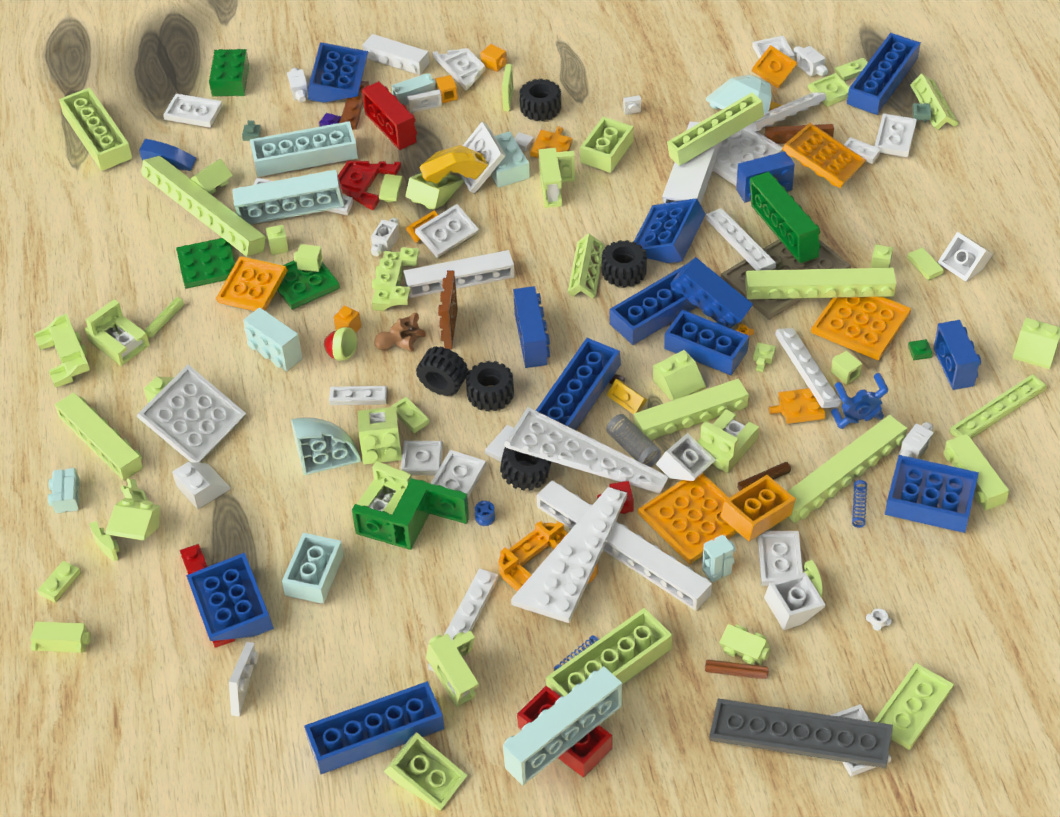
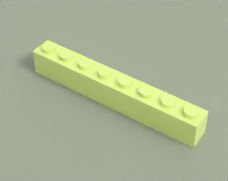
[745,268,896,299]
[787,415,907,524]

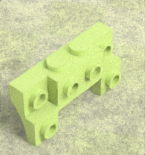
[372,247,420,311]
[34,314,90,388]

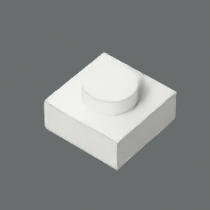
[623,95,641,115]

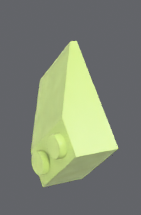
[405,173,464,210]
[383,733,467,810]

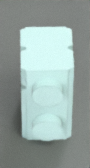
[48,468,79,513]
[702,535,736,582]

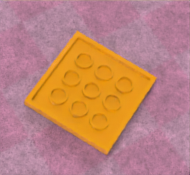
[782,123,866,188]
[811,297,911,361]
[638,473,738,564]

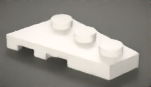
[229,642,258,717]

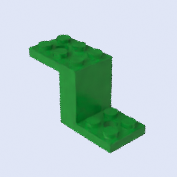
[352,478,469,550]

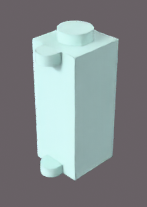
[391,73,436,105]

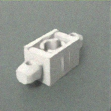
[793,46,828,77]
[287,68,308,102]
[371,217,399,256]
[899,422,934,459]

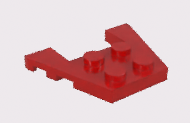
[338,161,401,211]

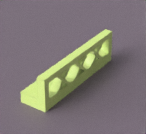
[910,74,959,130]
[567,234,605,298]

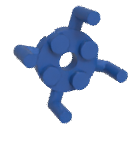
[831,373,888,429]

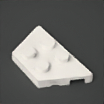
[433,48,485,91]

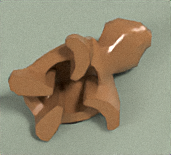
[374,312,426,352]

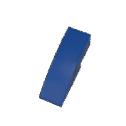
[139,139,196,171]

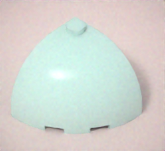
[291,417,361,475]

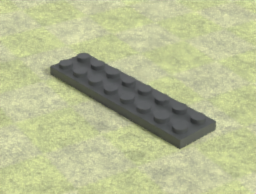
[709,698,893,769]

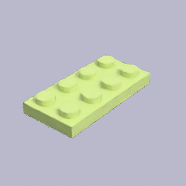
[873,663,954,750]

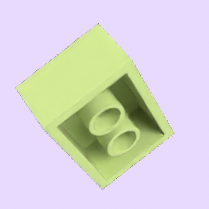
[580,117,633,173]

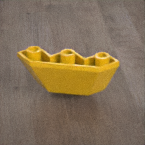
[419,145,488,184]

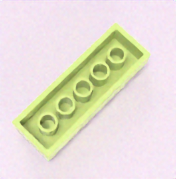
[59,88,132,171]
[546,608,672,697]

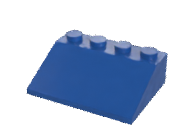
[308,42,368,102]
[634,198,706,263]
[885,455,979,533]
[186,553,274,641]

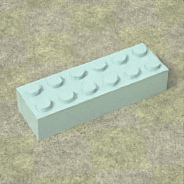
[250,121,358,177]
[232,170,344,225]
[503,666,622,785]

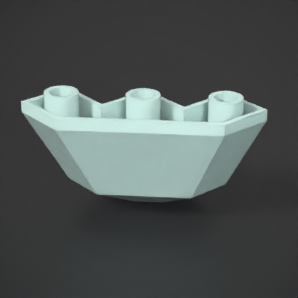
[706,75,772,128]

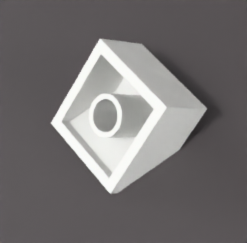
[937,232,993,282]
[656,433,716,481]
[172,462,230,509]
[764,572,826,630]

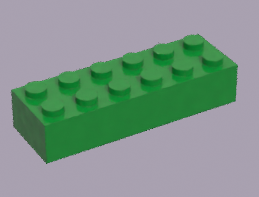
[750,171,821,264]

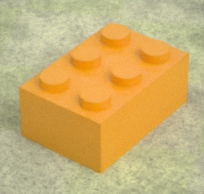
[721,475,796,542]

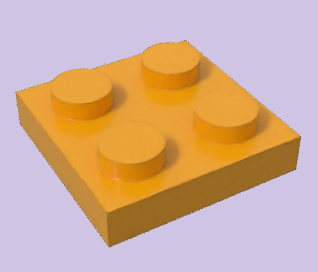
[751,45,797,89]

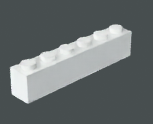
[404,250,515,298]

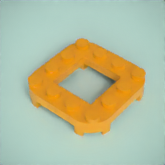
[499,521,598,592]

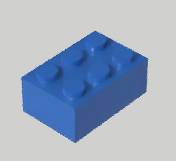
[736,151,795,203]
[933,320,981,390]

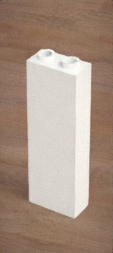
[662,121,723,204]

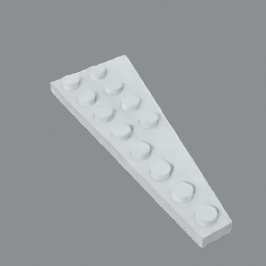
[504,407,668,494]
[511,487,627,623]

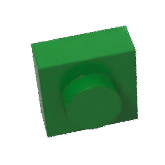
[908,339,932,361]

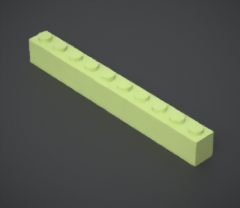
[142,156,266,257]

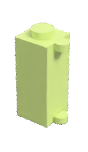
[31,621,90,653]

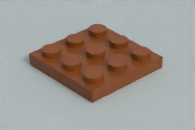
[438,270,458,349]

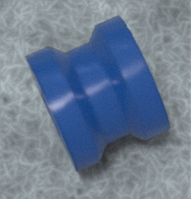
[475,501,495,526]

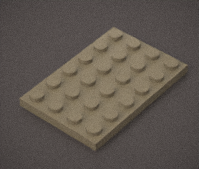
[721,239,851,320]

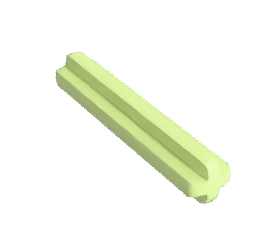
[144,297,184,338]

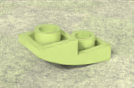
[379,174,402,202]
[89,521,120,561]
[803,560,823,598]

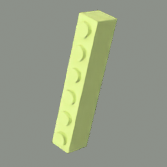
[667,93,764,166]
[634,378,749,442]
[55,392,143,480]

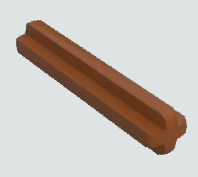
[705,660,769,679]

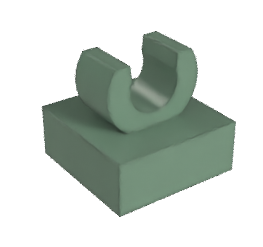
[912,103,931,123]
[242,120,262,141]

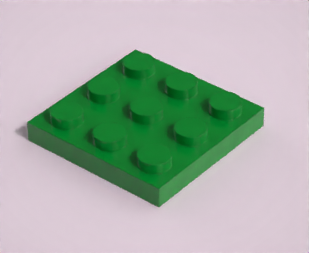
[176,238,235,289]
[277,260,340,310]

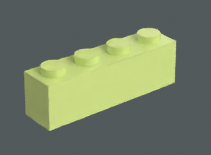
[944,434,1009,510]

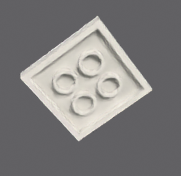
[460,122,506,193]

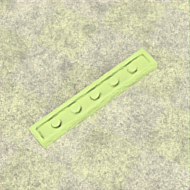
[949,374,1047,439]

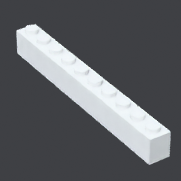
[537,481,712,611]

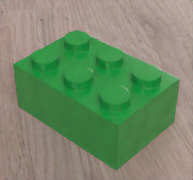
[209,49,249,97]

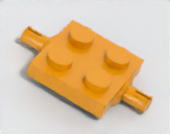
[530,126,573,159]
[769,388,825,424]

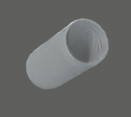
[606,414,661,467]

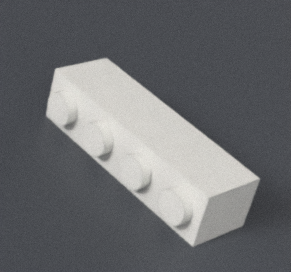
[362,34,429,75]

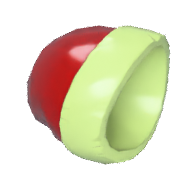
[324,327,357,361]

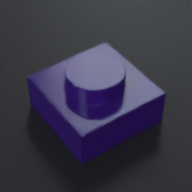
[319,113,341,127]

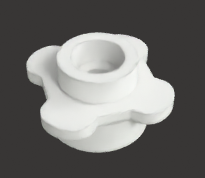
[866,609,891,631]

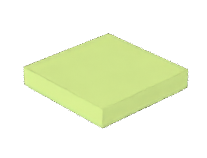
[502,64,514,111]
[808,73,850,107]

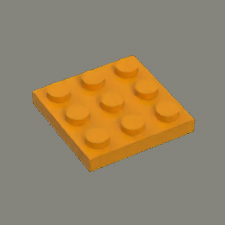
[216,256,288,311]

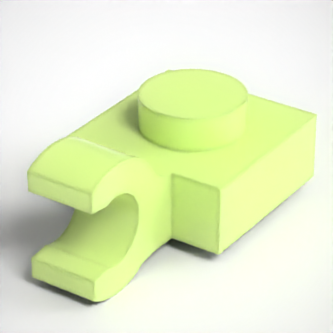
[753,342,776,372]
[121,478,148,502]

